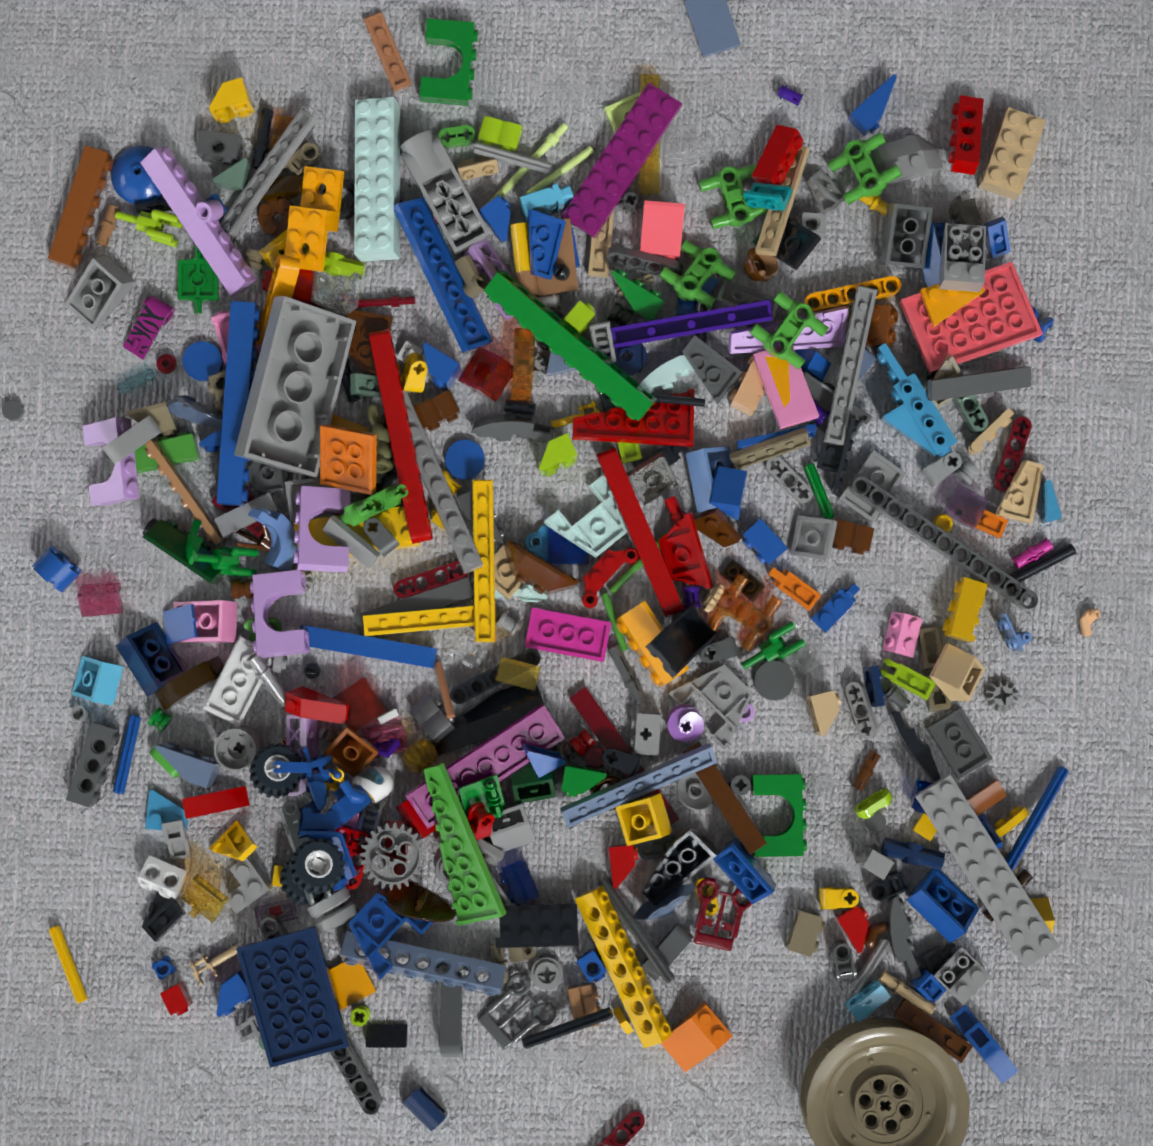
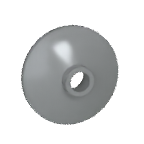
[676,773,713,810]

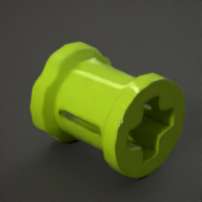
[350,1005,370,1027]

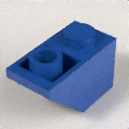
[216,969,250,1017]

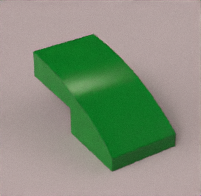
[185,519,204,565]

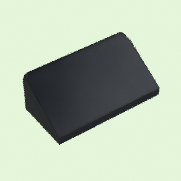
[366,1024,408,1048]

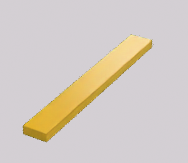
[472,480,496,642]

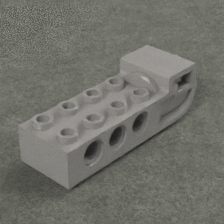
[400,130,490,256]

